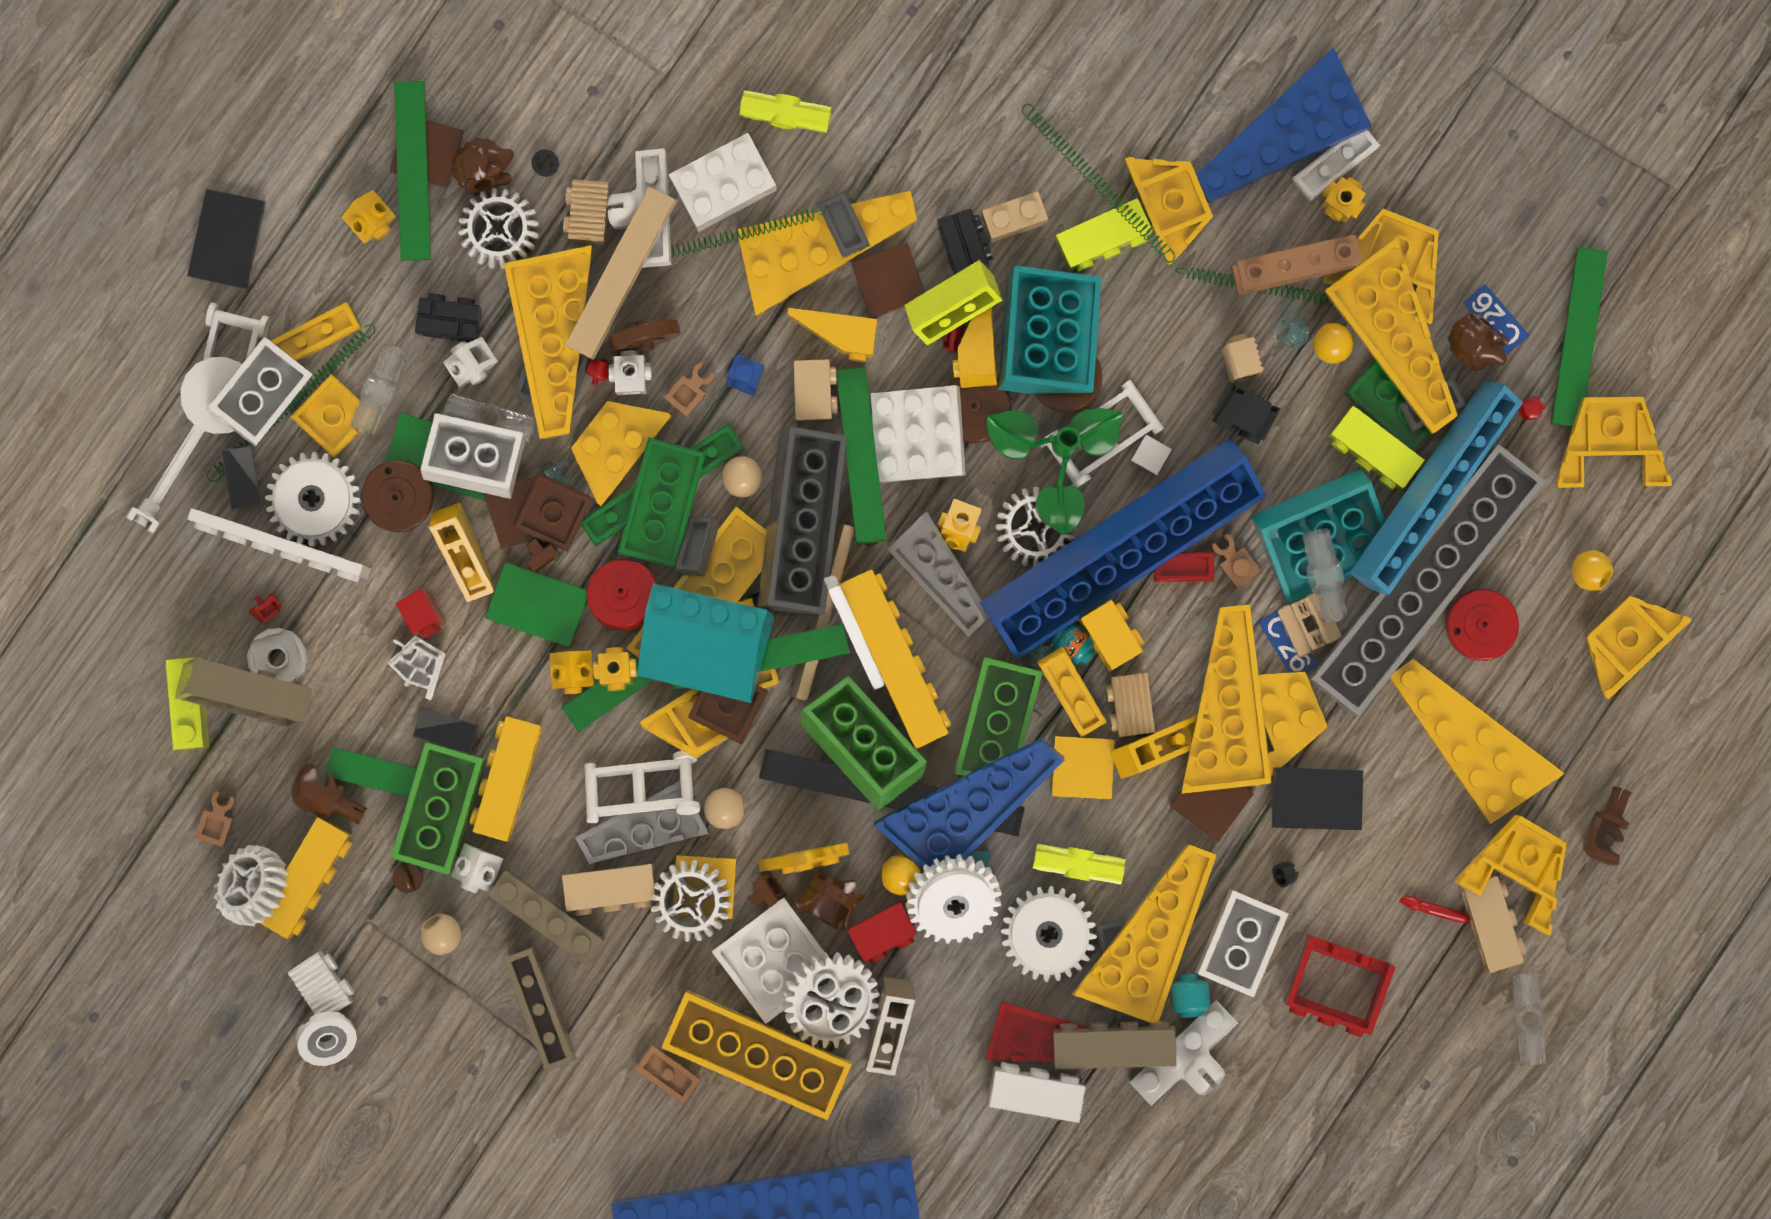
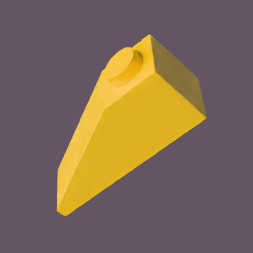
[953,307,997,388]
[788,308,877,362]
[429,502,495,602]
[1110,715,1197,779]

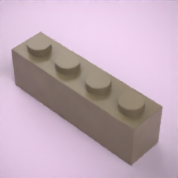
[488,869,605,965]
[503,946,577,1072]
[1054,1021,1176,1069]

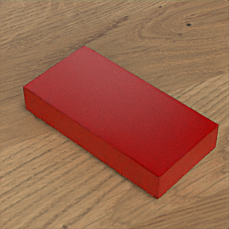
[1154,551,1214,583]

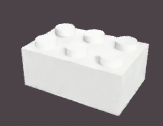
[669,133,777,232]
[207,337,313,446]
[421,413,525,499]
[1195,889,1288,997]
[988,1062,1085,1123]

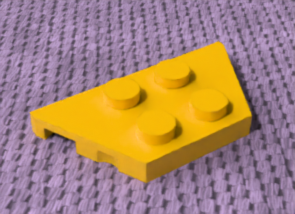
[1124,157,1213,266]
[571,401,672,507]
[1585,596,1692,700]
[640,689,728,759]
[757,843,849,874]

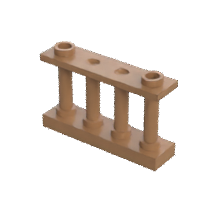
[1231,234,1362,296]

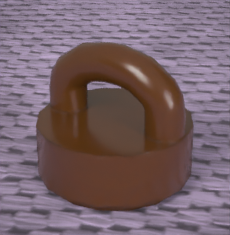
[392,863,424,893]

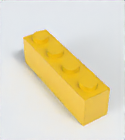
[470,716,543,842]
[260,817,353,939]

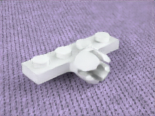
[607,148,672,268]
[1129,1000,1238,1106]

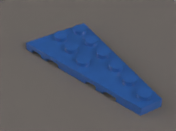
[1196,48,1371,203]
[874,737,1064,870]

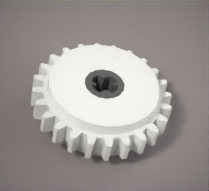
[265,452,362,547]
[905,854,1001,944]
[1001,886,1097,982]

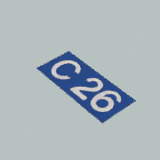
[1463,284,1529,354]
[1258,610,1319,673]

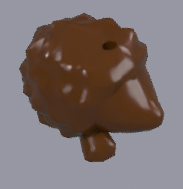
[452,137,514,196]
[1448,313,1510,371]

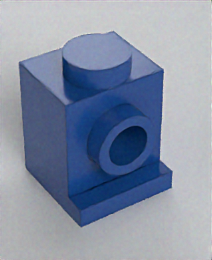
[726,354,765,396]

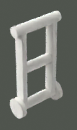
[203,302,270,360]
[1040,380,1164,488]
[584,751,700,823]

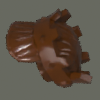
[796,869,864,931]

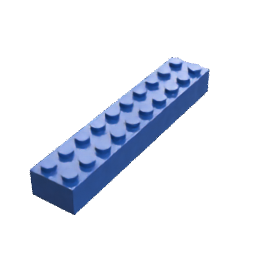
[980,438,1266,660]
[611,1155,920,1219]

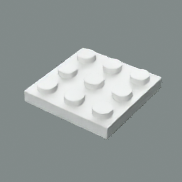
[870,385,966,483]
[712,897,826,1024]

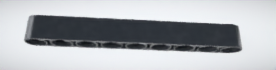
[759,749,1025,837]

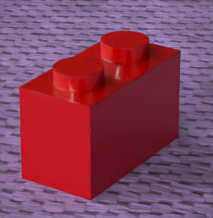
[395,588,446,639]
[847,901,917,964]

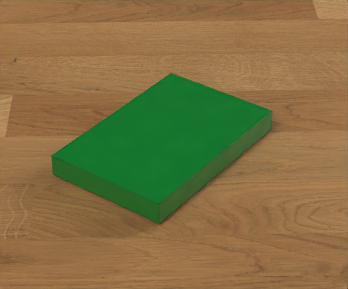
[1344,360,1430,451]
[485,562,587,648]

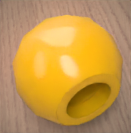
[1312,323,1354,364]
[1571,550,1614,591]
[882,854,922,896]

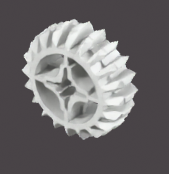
[458,188,539,269]
[996,487,1077,567]
[213,845,289,926]
[651,860,732,942]

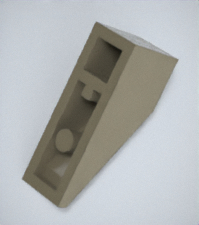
[865,976,915,1076]

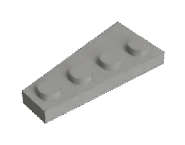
[888,512,988,637]
[575,781,709,864]

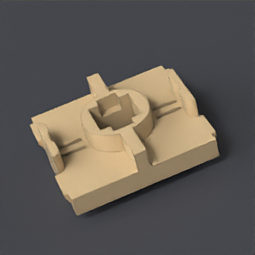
[1277,591,1342,657]

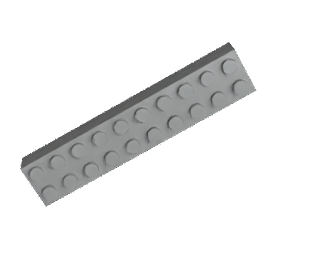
[1309,444,1546,717]

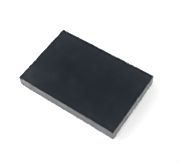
[187,189,266,289]
[1272,767,1363,830]

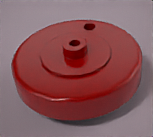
[587,559,657,631]
[1445,589,1519,661]

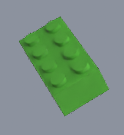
[954,657,1043,776]
[800,676,927,811]
[391,742,487,875]

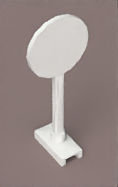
[125,357,242,533]

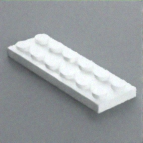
[187,508,371,582]

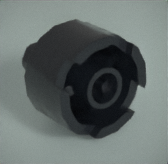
[1212,382,1281,445]

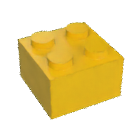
[1078,600,1144,672]

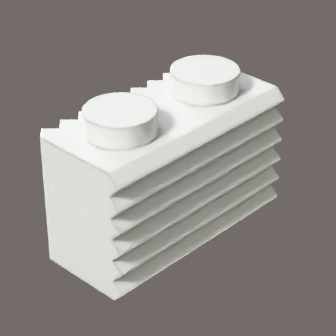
[288,951,354,1014]

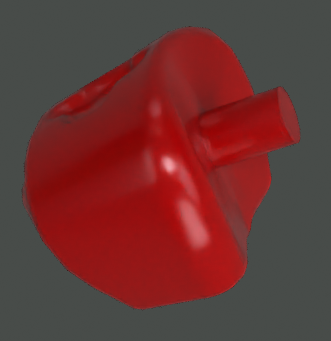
[942,324,965,353]
[586,359,610,385]
[1518,396,1546,421]
[249,593,281,623]

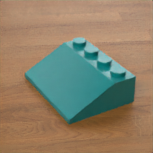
[998,265,1102,394]
[1251,469,1385,604]
[637,583,775,703]

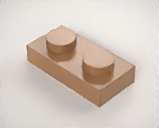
[635,1044,701,1104]

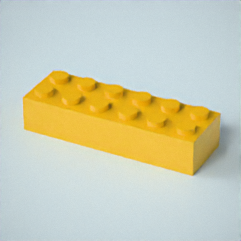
[839,569,951,749]
[661,990,852,1121]

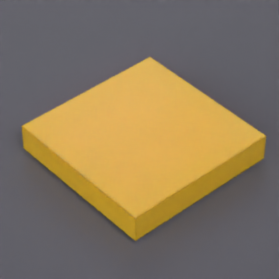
[291,374,376,458]
[1052,736,1115,799]
[673,855,737,919]

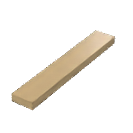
[565,187,677,360]
[790,524,855,701]

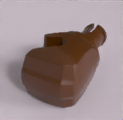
[291,764,367,824]
[1583,786,1631,866]

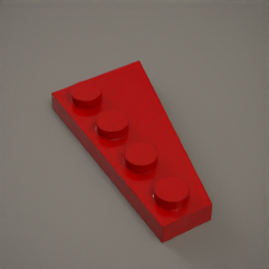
[985,1001,1090,1063]

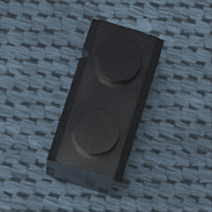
[937,209,993,275]
[415,293,482,342]

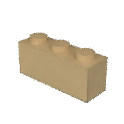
[562,863,657,916]
[1459,875,1526,973]

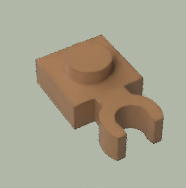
[664,362,716,417]
[1211,534,1261,589]
[194,791,236,847]

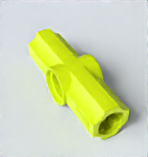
[739,90,832,134]
[1032,843,1126,885]

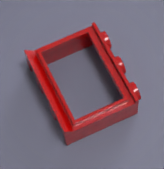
[1283,934,1396,1037]

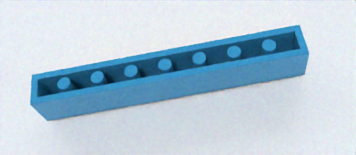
[1350,381,1523,596]

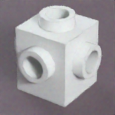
[443,337,498,387]
[609,350,652,395]
[451,843,503,893]

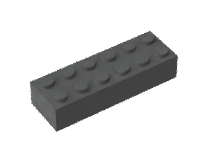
[757,426,847,616]

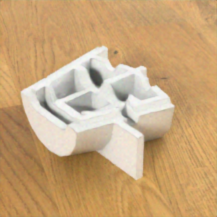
[388,636,445,701]

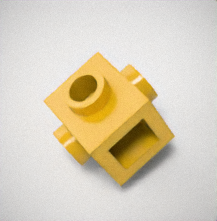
[1321,177,1366,223]
[341,190,396,244]
[937,498,982,552]
[593,647,637,691]
[549,650,594,694]

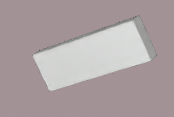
[1291,130,1380,202]

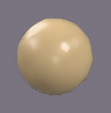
[721,456,763,497]
[704,788,744,829]
[420,913,462,956]

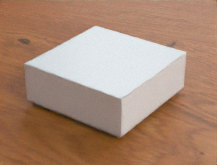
[1131,435,1172,476]

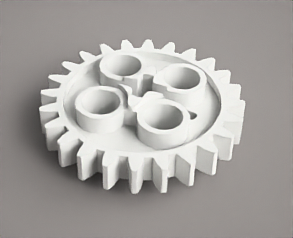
[782,952,880,1048]

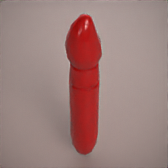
[1399,896,1471,923]

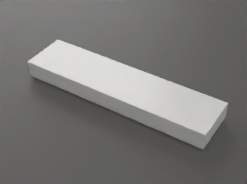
[824,575,884,690]

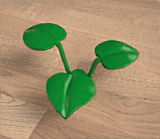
[986,408,1123,535]

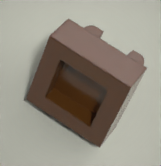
[526,538,560,573]
[748,871,787,908]

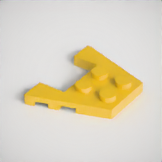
[1323,209,1439,325]
[1555,397,1672,488]
[1254,672,1328,787]
[1454,815,1567,936]

